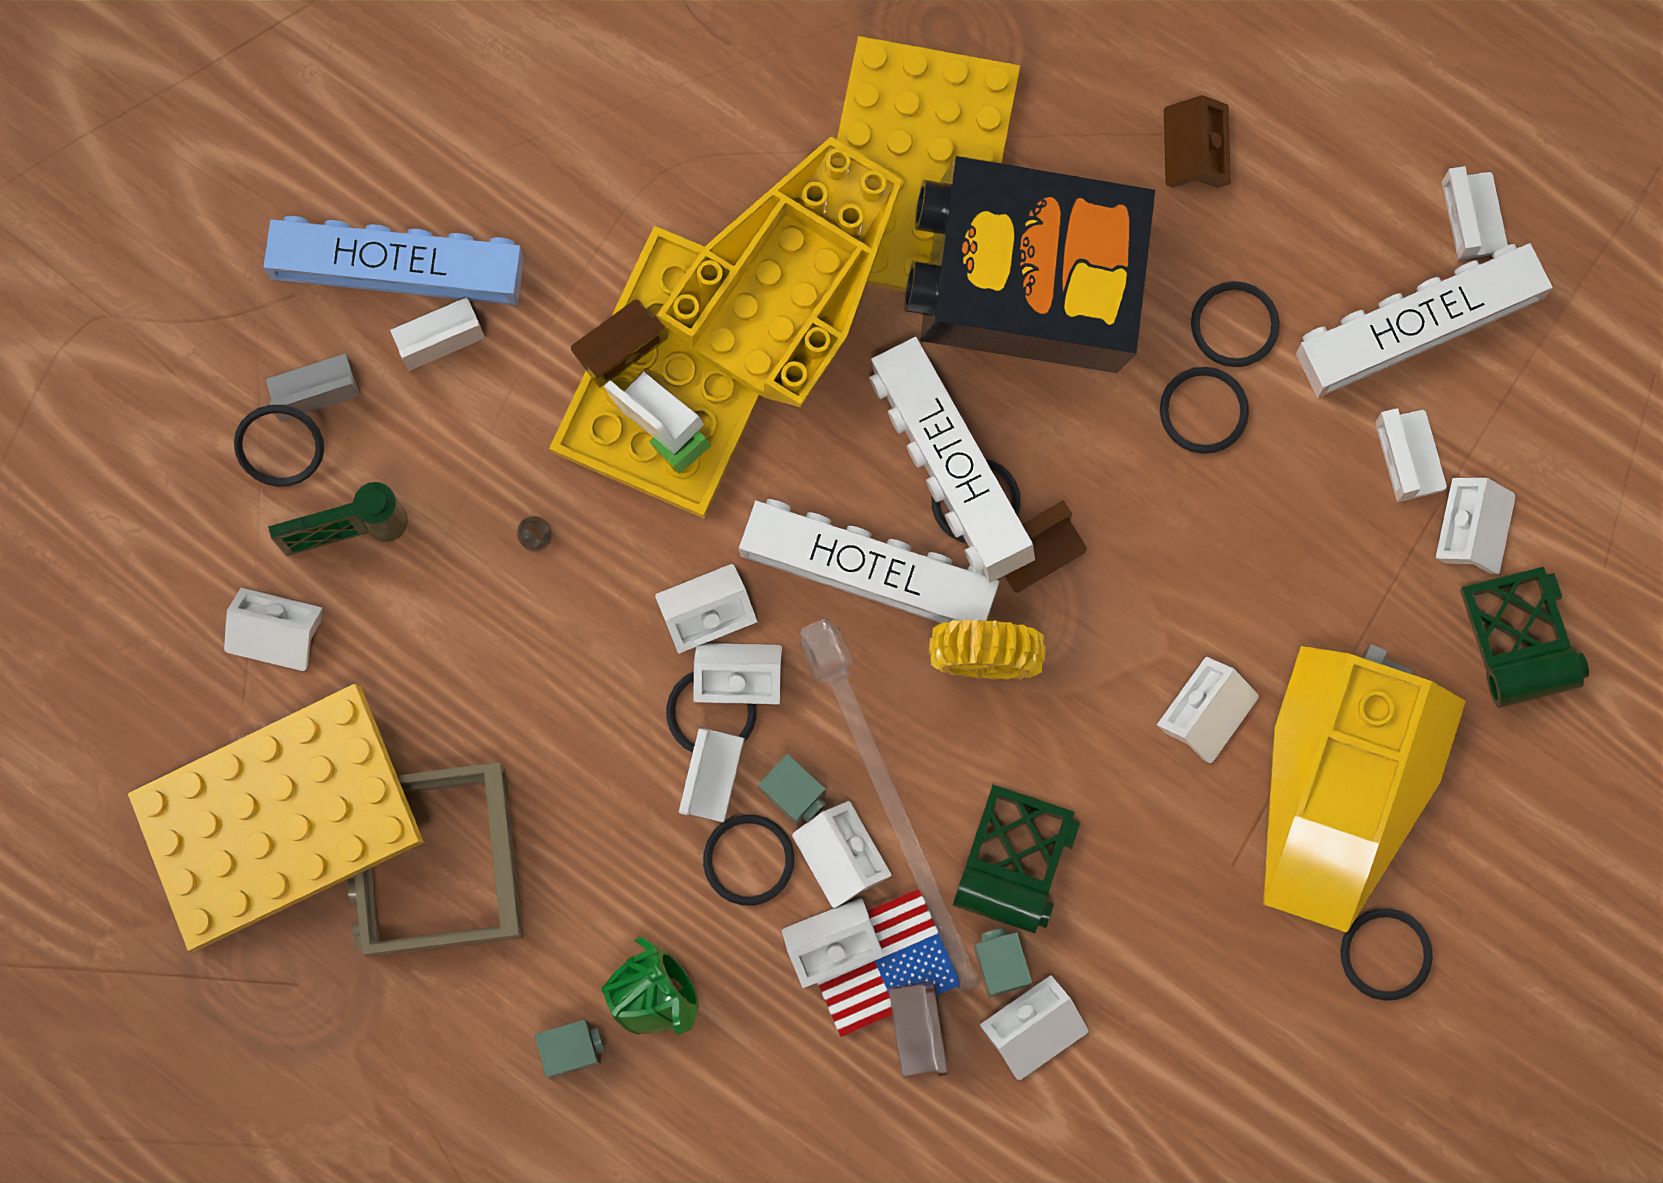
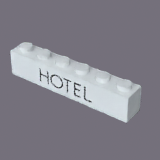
[1296,243,1553,398]
[869,337,1035,583]
[739,499,999,623]

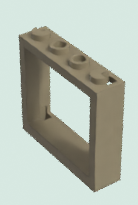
[348,762,523,958]

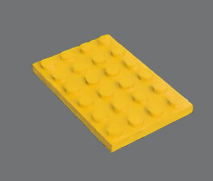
[837,36,1020,292]
[549,225,761,519]
[128,684,424,952]

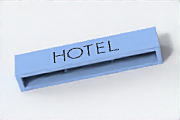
[263,216,524,305]

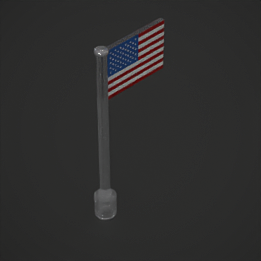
[799,618,981,1037]

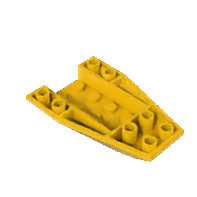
[657,136,902,407]
[1263,646,1466,933]

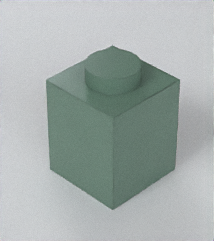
[758,754,826,826]
[974,928,1032,998]
[534,1019,605,1079]

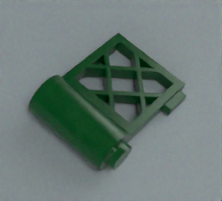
[268,482,408,556]
[1460,567,1589,708]
[952,785,1080,934]

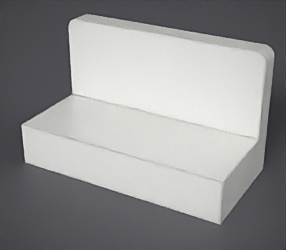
[1442,166,1508,261]
[390,297,485,371]
[604,372,704,455]
[1375,408,1447,502]
[1435,478,1515,574]
[655,564,757,654]
[224,588,323,671]
[694,643,782,704]
[1157,657,1259,763]
[679,728,745,822]
[792,801,892,908]
[782,898,884,988]
[980,975,1089,1080]

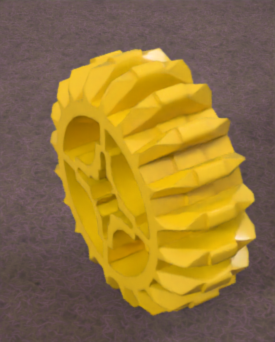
[929,619,1046,680]

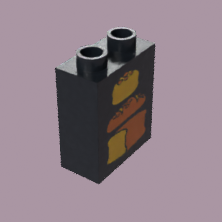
[904,156,1155,373]

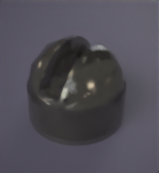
[517,516,552,552]

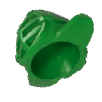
[601,936,699,1035]

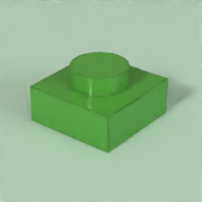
[649,430,711,474]

